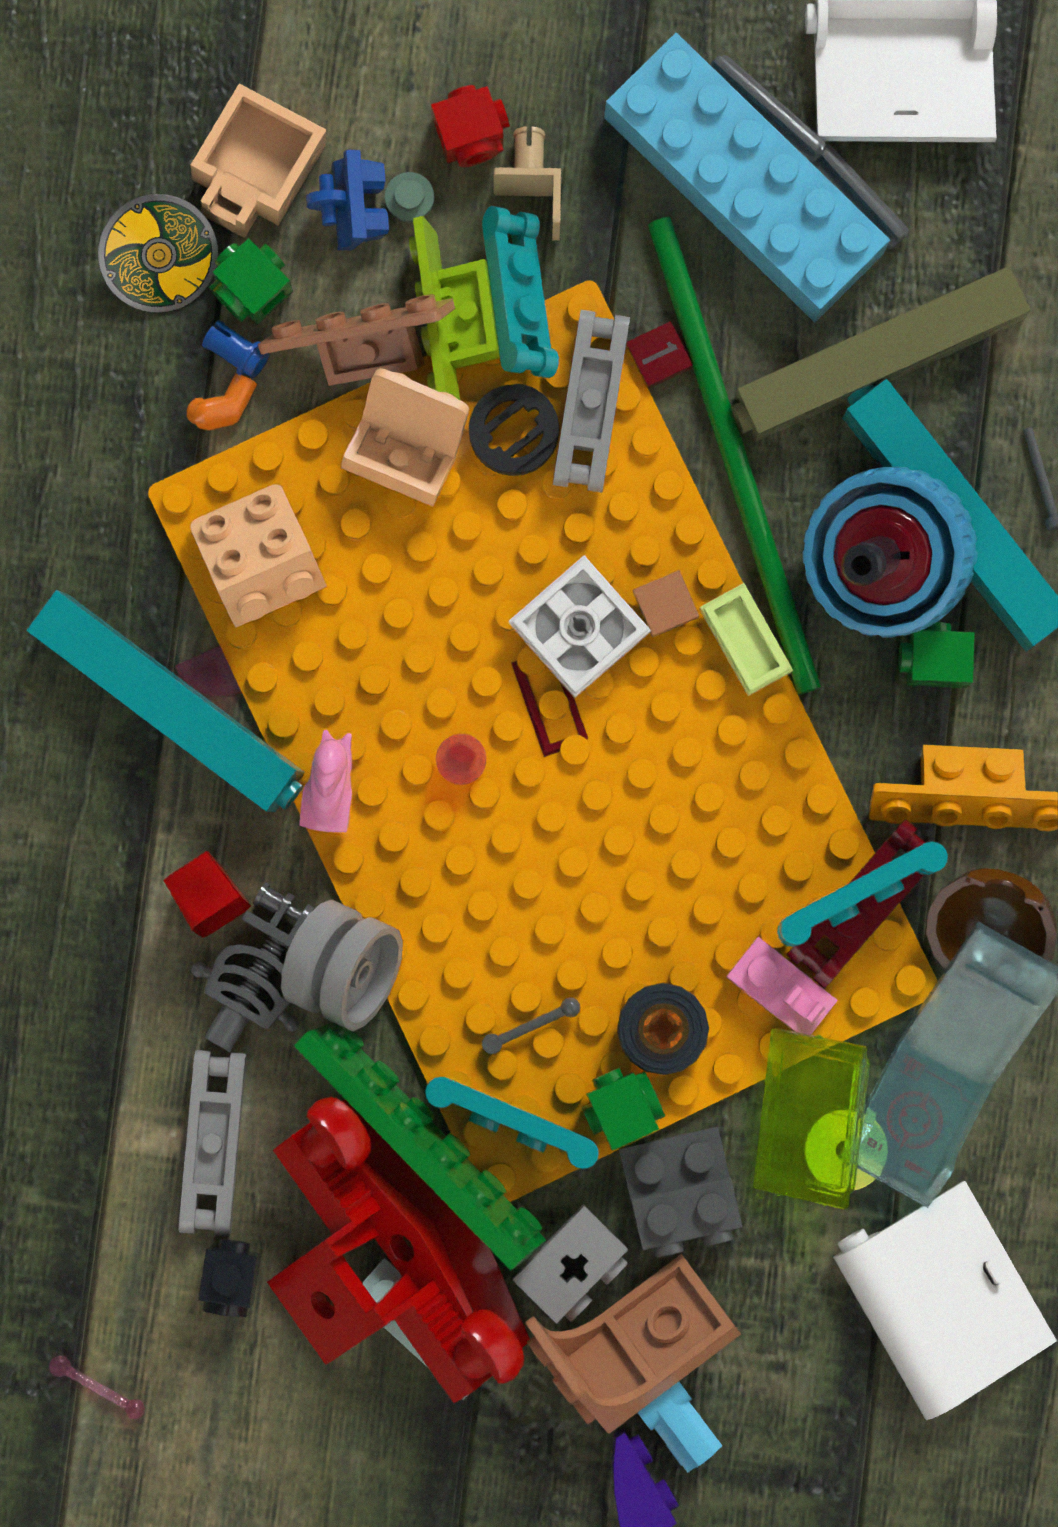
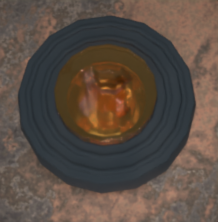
[617,983,709,1075]

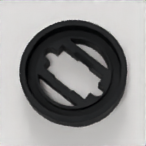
[469,384,559,476]

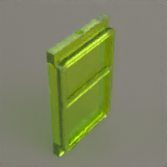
[753,1028,870,1209]

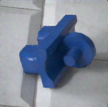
[306,150,389,251]

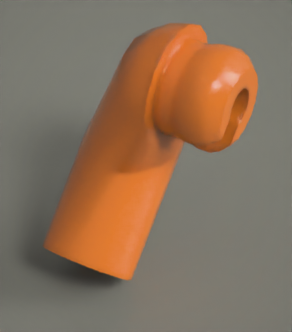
[186,373,257,431]

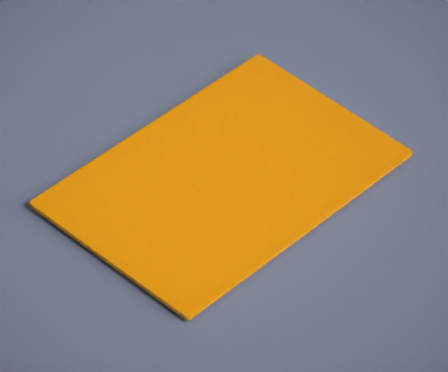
[148,280,940,1202]

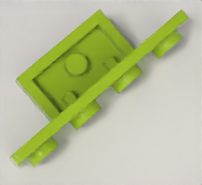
[409,216,500,400]

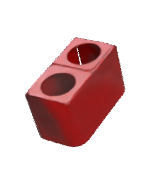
[163,851,251,938]

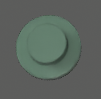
[385,172,434,222]

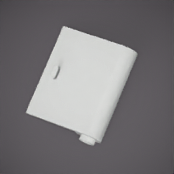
[805,0,997,142]
[833,1181,1057,1420]

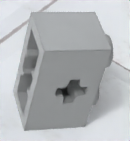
[512,1204,628,1324]

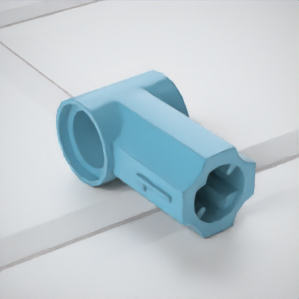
[637,1382,722,1473]

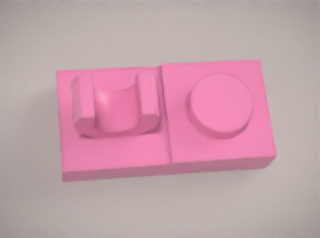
[726,937,838,1040]

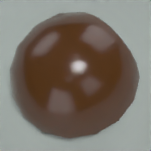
[926,868,1057,993]

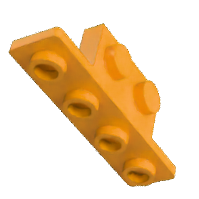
[869,745,1058,831]

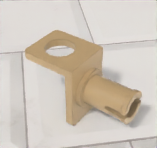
[494,126,561,240]

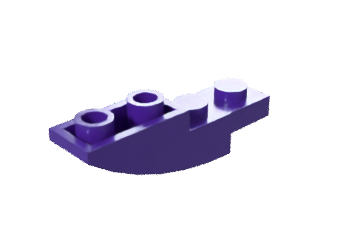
[612,1428,679,1527]

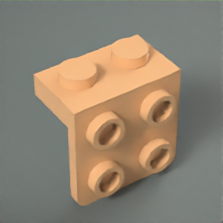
[341,368,469,506]
[190,484,327,628]

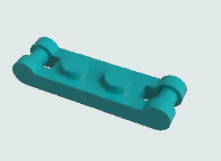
[482,206,559,378]
[777,842,948,947]
[426,1077,599,1169]

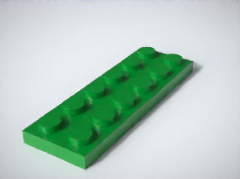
[294,1022,546,1270]

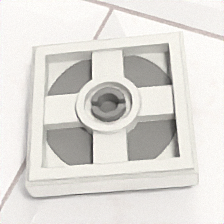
[508,555,651,698]

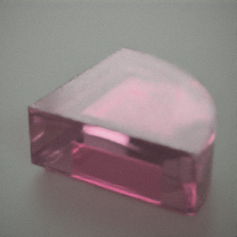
[175,646,242,697]

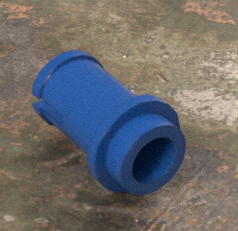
[202,320,269,379]

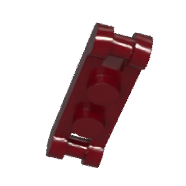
[786,819,925,988]

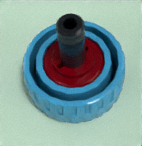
[802,466,978,638]

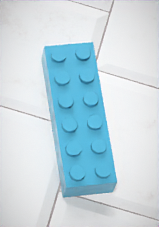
[604,32,890,322]

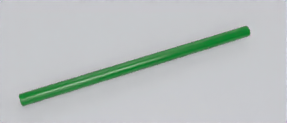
[647,217,821,695]

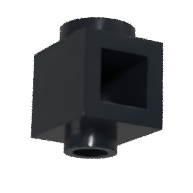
[198,1239,261,1317]

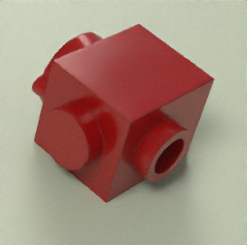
[431,85,510,167]

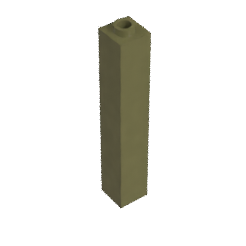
[731,266,1031,443]

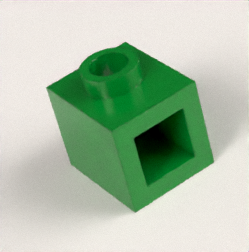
[898,622,975,688]

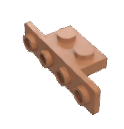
[258,294,455,386]

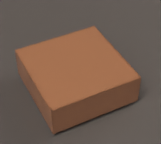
[633,570,699,638]

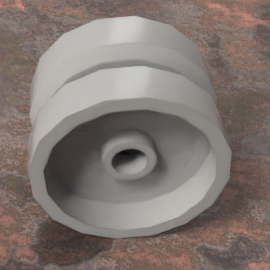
[281,900,403,1031]

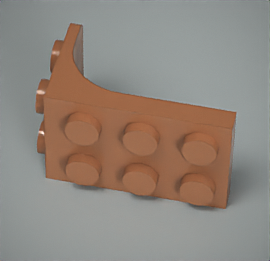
[525,1254,741,1434]

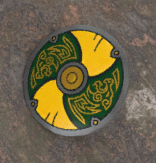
[98,194,218,312]

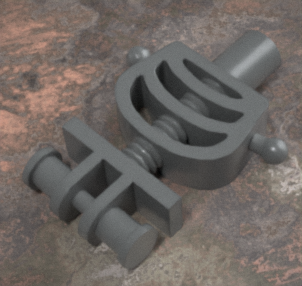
[191,882,315,1052]

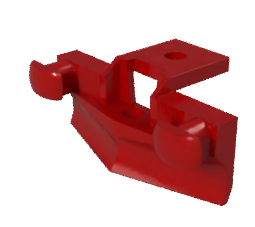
[267,1097,530,1404]

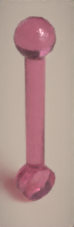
[49,1356,145,1419]

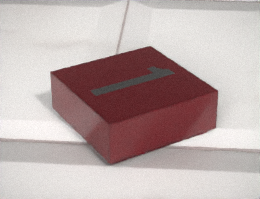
[626,321,692,389]

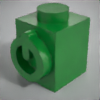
[209,238,293,325]
[581,1068,665,1151]

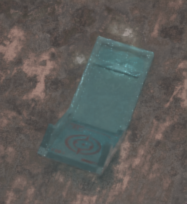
[839,922,1058,1208]

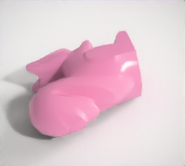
[299,730,352,832]

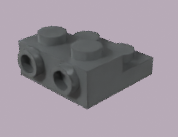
[619,1126,743,1257]

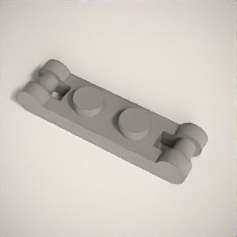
[553,310,630,493]
[179,1050,247,1237]

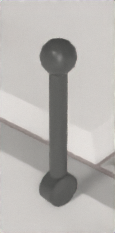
[482,997,581,1054]

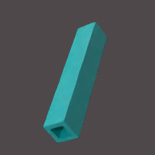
[843,379,1058,652]
[26,590,305,813]

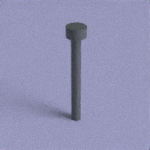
[1023,427,1058,531]

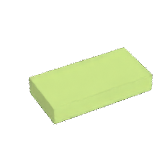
[699,583,793,696]

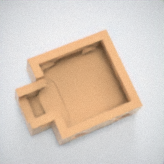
[191,84,326,238]

